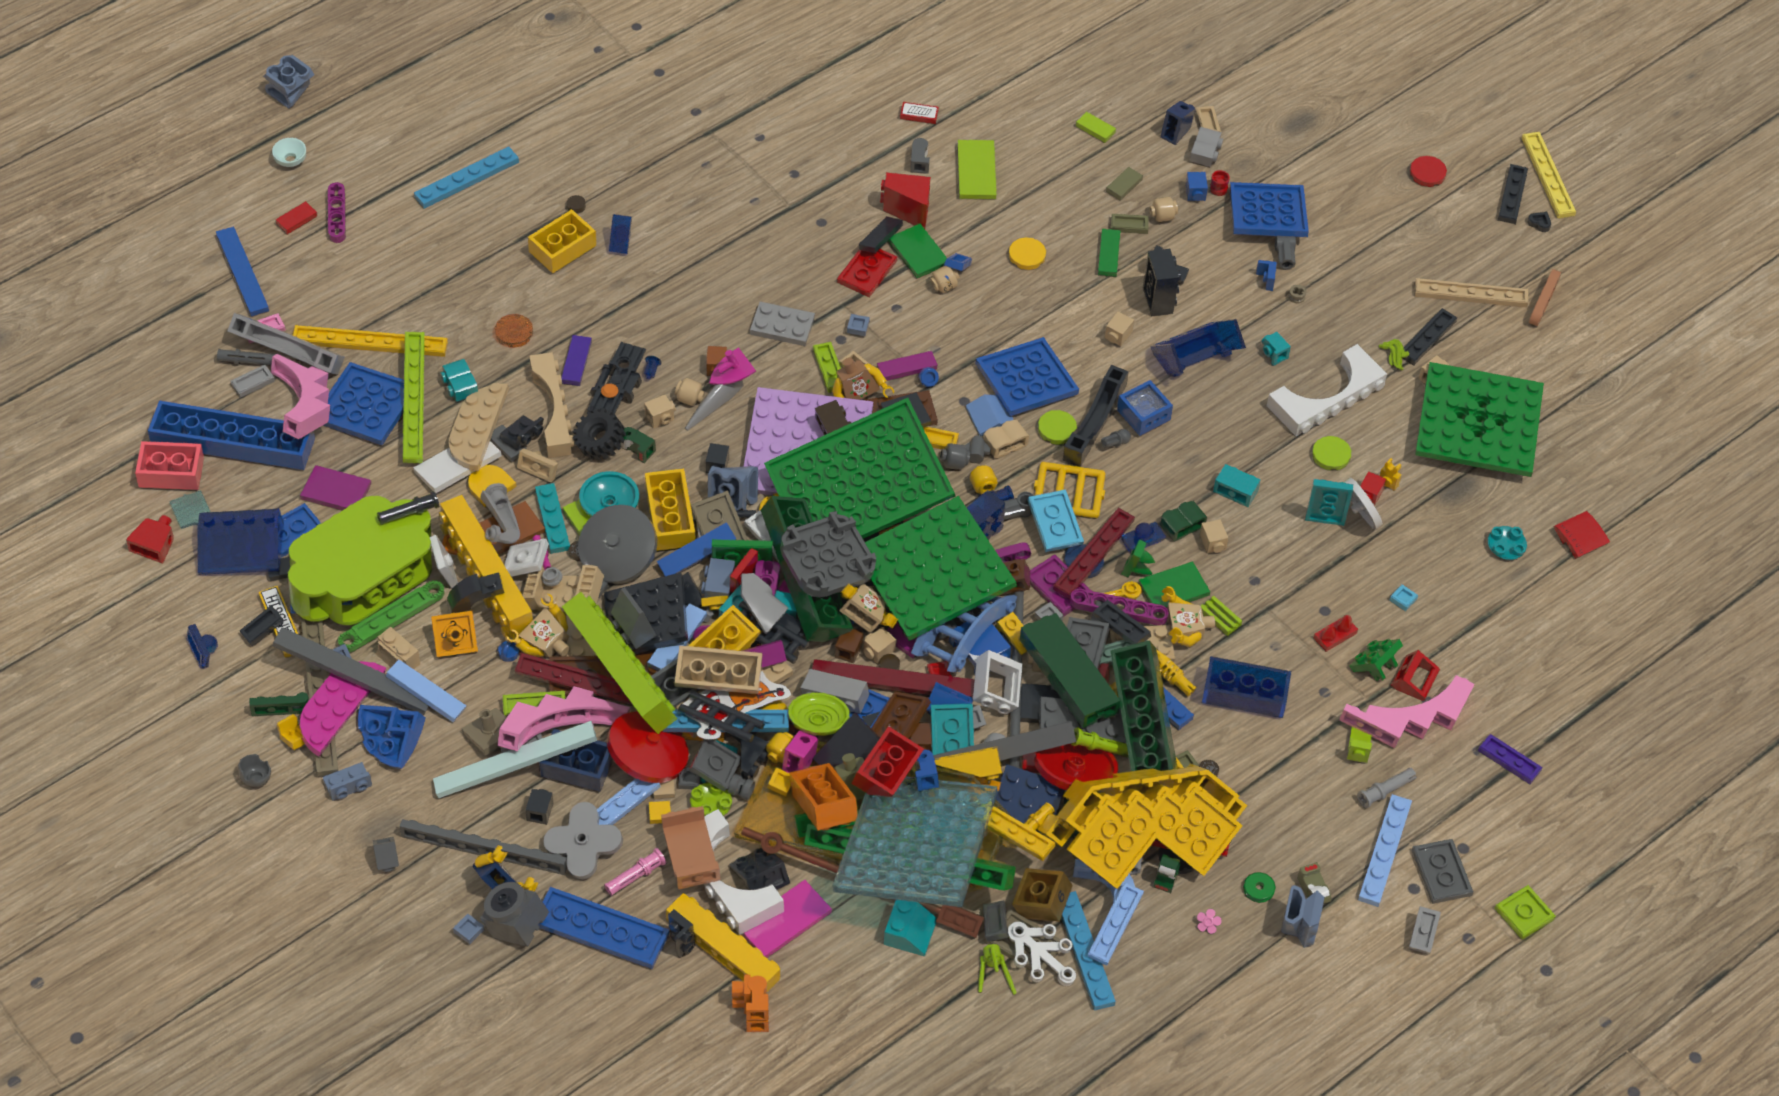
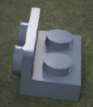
[323,762,372,801]

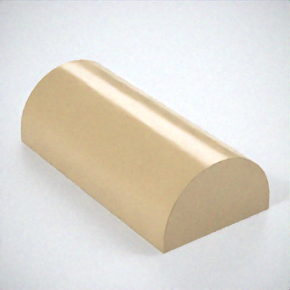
[675,645,762,694]

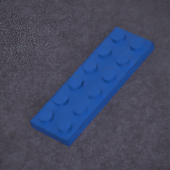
[538,887,670,969]

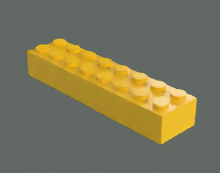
[439,495,533,640]

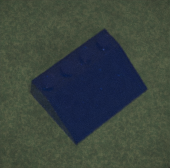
[197,508,284,575]

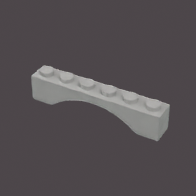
[227,313,345,375]

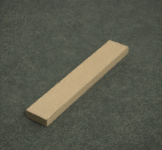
[1415,278,1528,308]

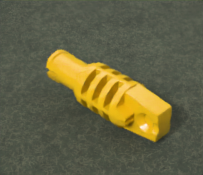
[1156,649,1197,697]

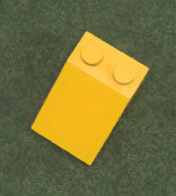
[688,605,761,651]
[934,746,1002,780]

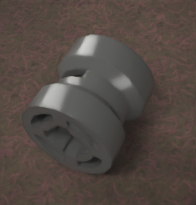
[728,774,755,801]

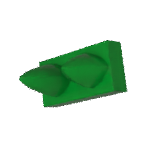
[1121,539,1155,578]

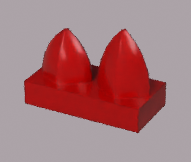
[1313,615,1358,652]

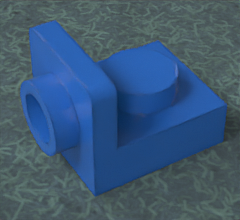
[1256,260,1277,291]

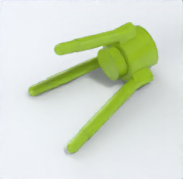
[978,944,1017,995]

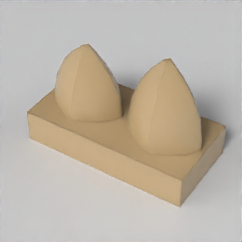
[517,448,558,482]

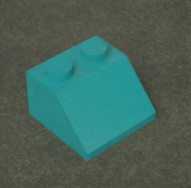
[884,896,937,957]

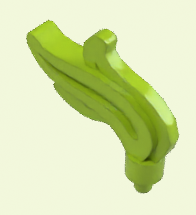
[1379,339,1409,371]

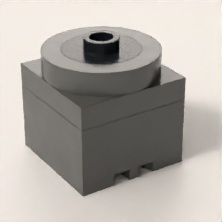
[480,882,549,947]

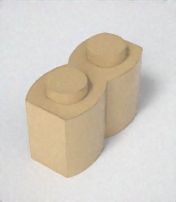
[983,420,1029,459]

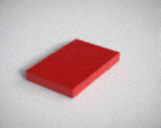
[837,249,898,298]

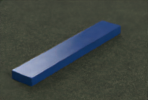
[216,226,269,316]

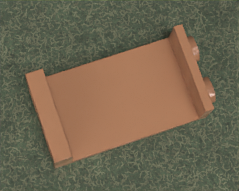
[661,806,720,889]

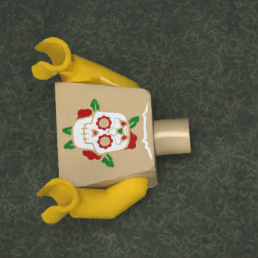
[840,584,898,633]
[1162,586,1215,647]
[505,593,570,658]

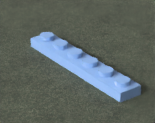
[1358,794,1412,907]

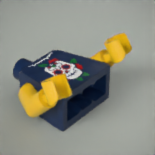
[472,845,539,891]

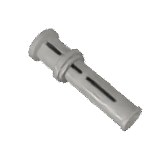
[1357,767,1417,808]

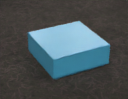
[1389,585,1418,611]

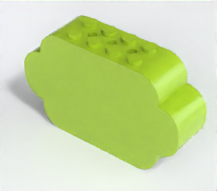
[288,496,432,625]

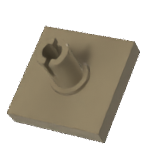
[461,708,507,756]

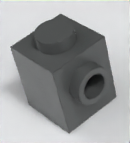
[372,837,399,872]

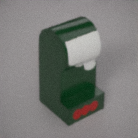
[620,427,656,463]
[1153,854,1180,893]

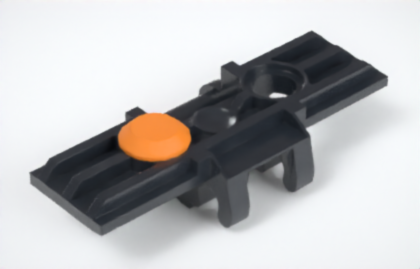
[587,342,646,414]

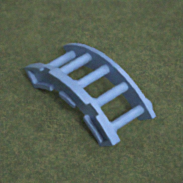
[911,595,1017,672]

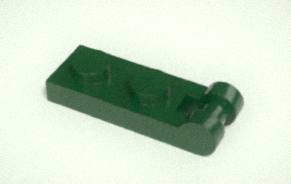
[249,692,309,717]

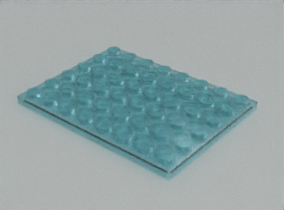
[832,776,997,907]

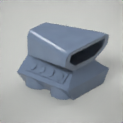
[262,55,314,108]
[708,466,758,511]
[1281,885,1324,948]

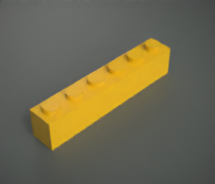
[666,893,780,992]

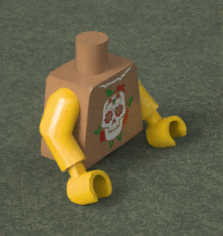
[832,358,894,400]

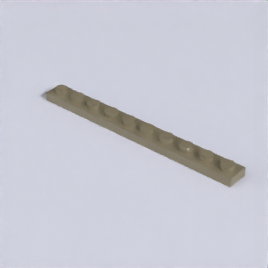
[301,617,339,777]

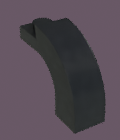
[447,572,505,626]

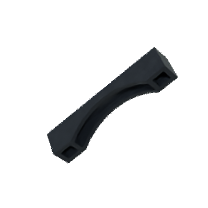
[1063,365,1129,467]

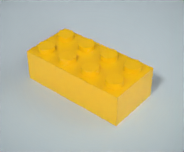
[645,468,695,551]

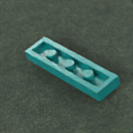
[535,483,570,554]

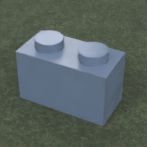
[701,558,735,598]

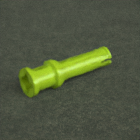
[1071,727,1129,758]

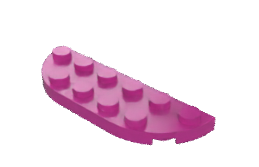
[299,661,386,757]

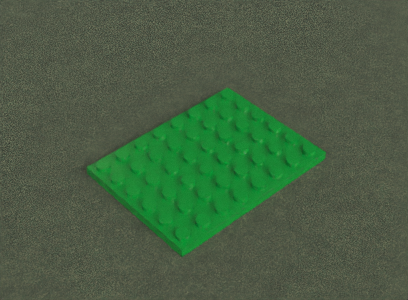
[764,398,956,539]

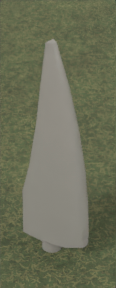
[685,380,743,431]

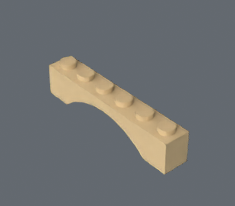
[530,352,574,458]

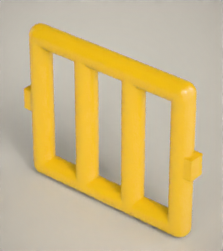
[1034,462,1106,518]

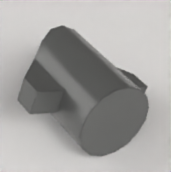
[965,435,991,463]

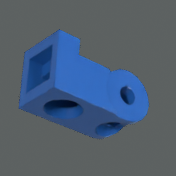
[915,750,939,791]

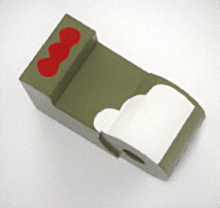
[1297,862,1331,904]

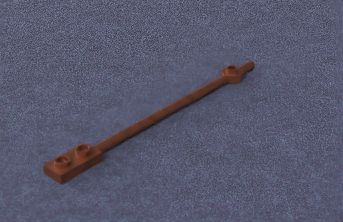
[741,827,985,938]

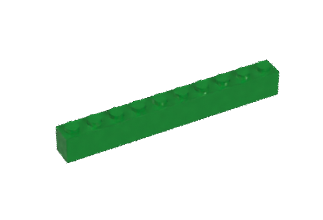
[804,823,1016,891]

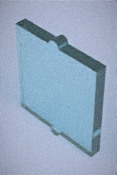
[169,490,213,529]

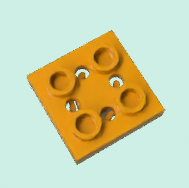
[431,611,478,657]

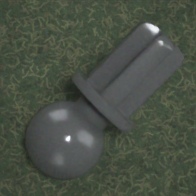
[1101,429,1131,448]

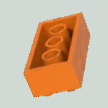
[789,763,858,830]

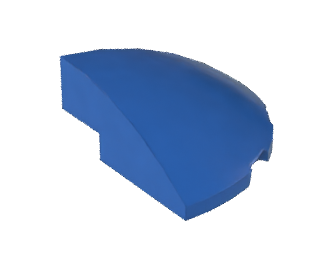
[358,705,426,769]

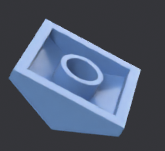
[966,394,1014,436]

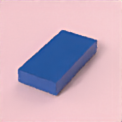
[944,253,972,271]

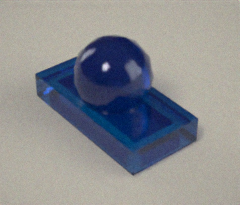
[609,214,632,254]
[1121,521,1166,554]
[186,624,218,669]

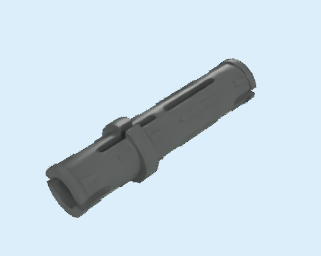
[217,349,276,365]

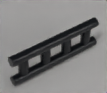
[738,601,810,664]
[678,691,765,743]

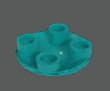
[1488,526,1527,560]

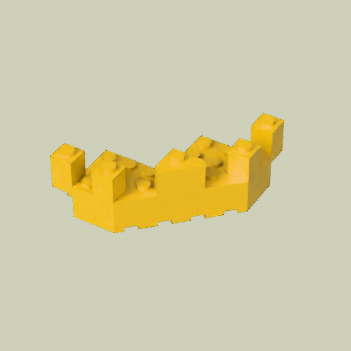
[1037,763,1248,889]

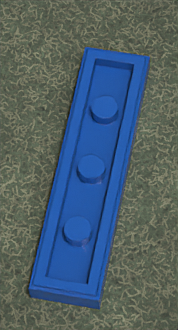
[657,522,737,576]

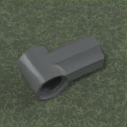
[1275,236,1296,270]
[994,491,1034,521]

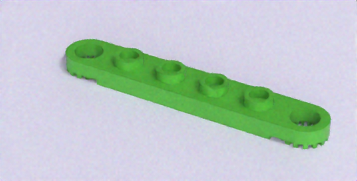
[338,580,445,652]

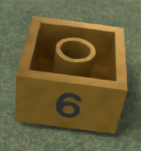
[1012,868,1073,922]

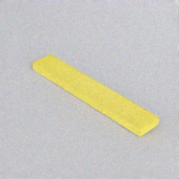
[1521,132,1576,219]

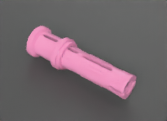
[604,848,666,896]

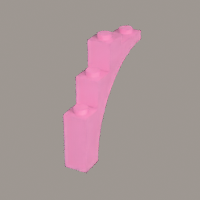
[271,354,330,439]
[498,686,630,751]

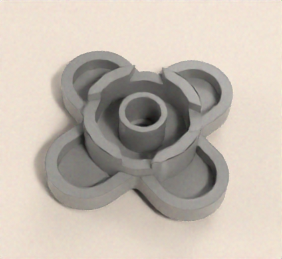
[544,802,623,879]

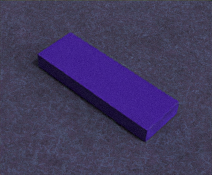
[561,335,592,386]
[1478,734,1543,784]

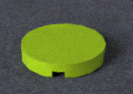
[1038,410,1077,445]
[1312,436,1352,470]

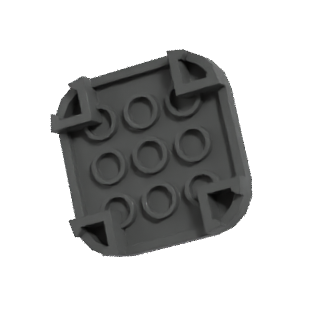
[780,511,876,597]

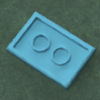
[1027,489,1084,552]

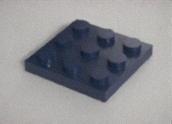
[992,764,1065,837]

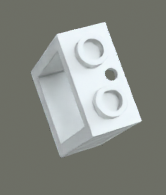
[973,650,1022,714]

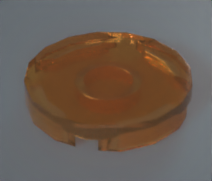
[495,314,533,348]

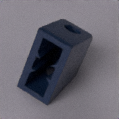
[1160,101,1196,145]

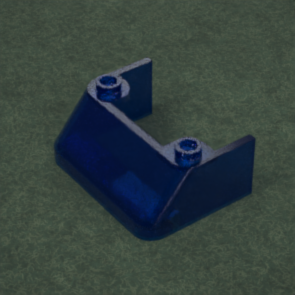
[1150,319,1246,377]

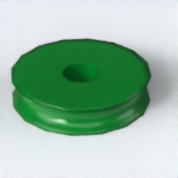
[1243,872,1276,903]

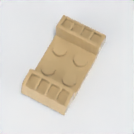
[522,565,604,612]

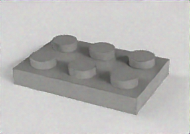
[750,302,815,346]

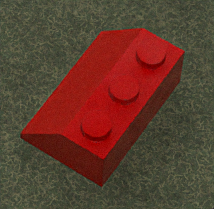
[852,726,924,797]

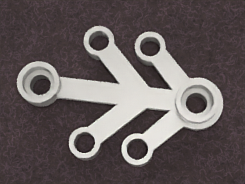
[1008,922,1076,986]

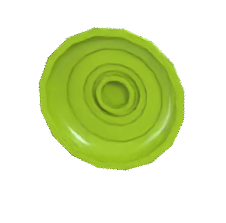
[788,692,849,736]

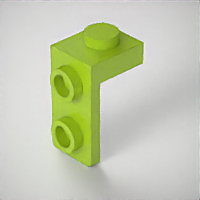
[1347,727,1372,763]

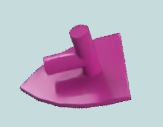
[709,347,756,385]

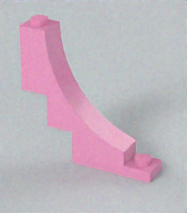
[1339,675,1475,748]

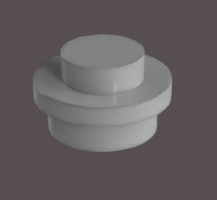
[542,567,563,586]

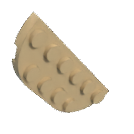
[449,383,509,471]

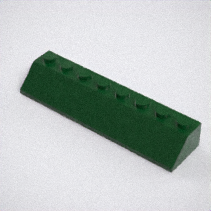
[760,496,853,642]

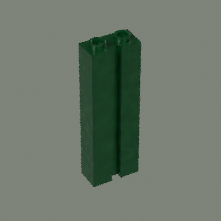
[1019,613,1120,728]

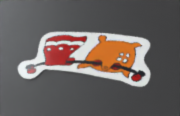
[683,671,791,739]

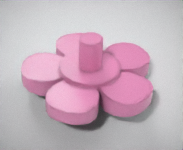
[1197,909,1221,934]

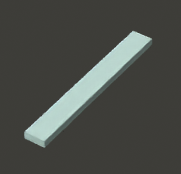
[433,721,597,798]

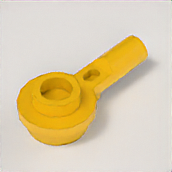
[1104,581,1142,600]

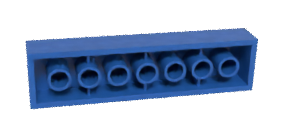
[148,400,315,470]

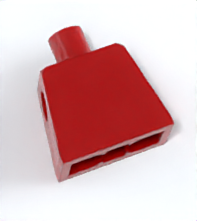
[126,515,174,564]

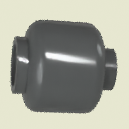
[940,443,970,470]

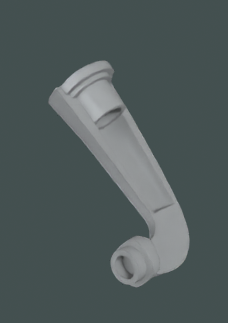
[481,483,520,544]

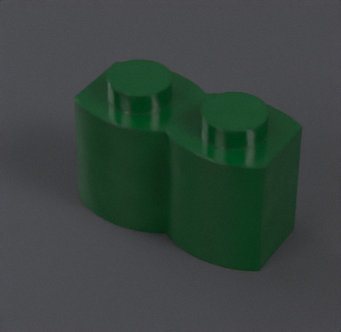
[1160,501,1207,541]

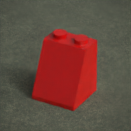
[880,172,931,229]

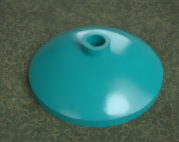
[579,471,639,517]

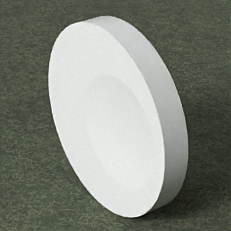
[1344,478,1383,530]

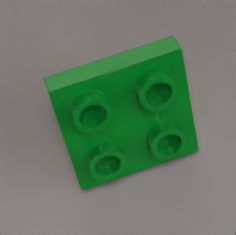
[1349,639,1404,681]

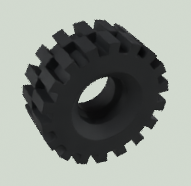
[573,408,626,461]

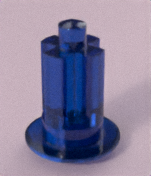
[644,356,662,380]

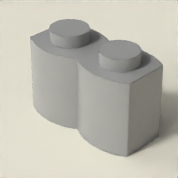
[1190,127,1224,167]

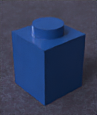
[1185,172,1208,201]

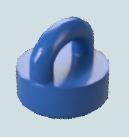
[918,367,939,387]
[498,639,519,662]

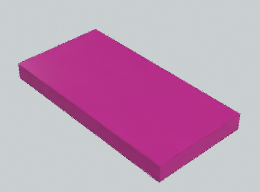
[742,880,832,958]

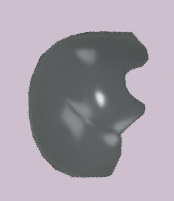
[238,754,271,787]

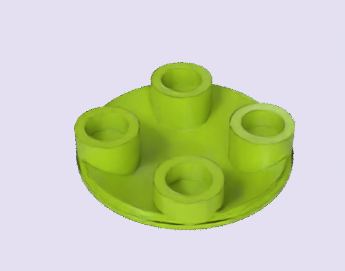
[690,783,732,816]

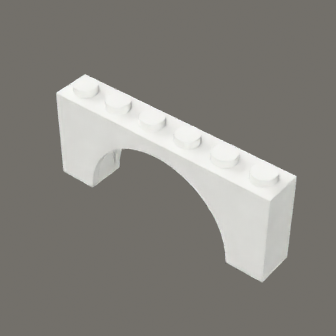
[1267,344,1387,436]
[704,809,784,935]

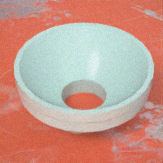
[272,138,306,167]

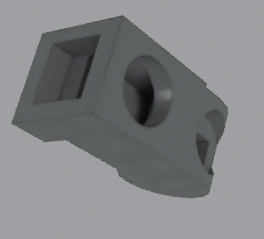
[910,138,930,174]

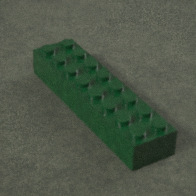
[1110,640,1178,771]

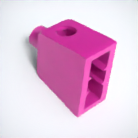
[782,731,819,773]

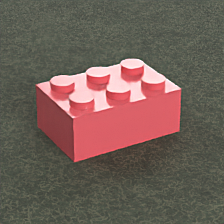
[135,441,204,490]

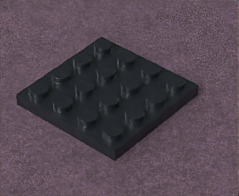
[604,572,688,654]

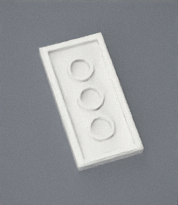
[413,441,502,494]

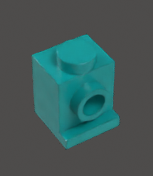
[1261,332,1291,366]

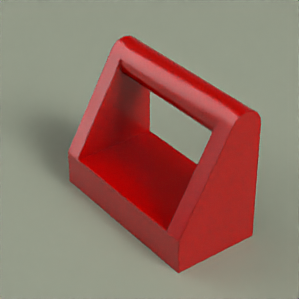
[1391,650,1440,701]

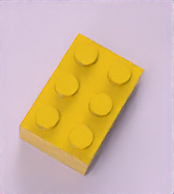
[528,209,597,274]

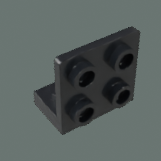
[729,847,790,890]

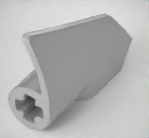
[741,573,788,634]

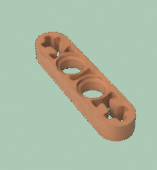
[1529,269,1562,326]

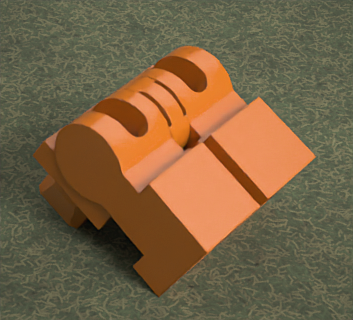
[732,975,769,1032]

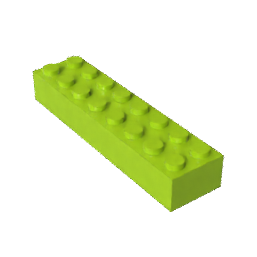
[562,592,678,734]

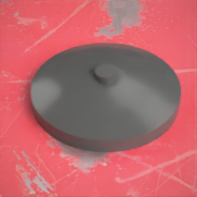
[578,505,657,584]

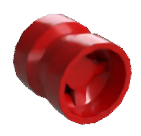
[1210,170,1230,196]

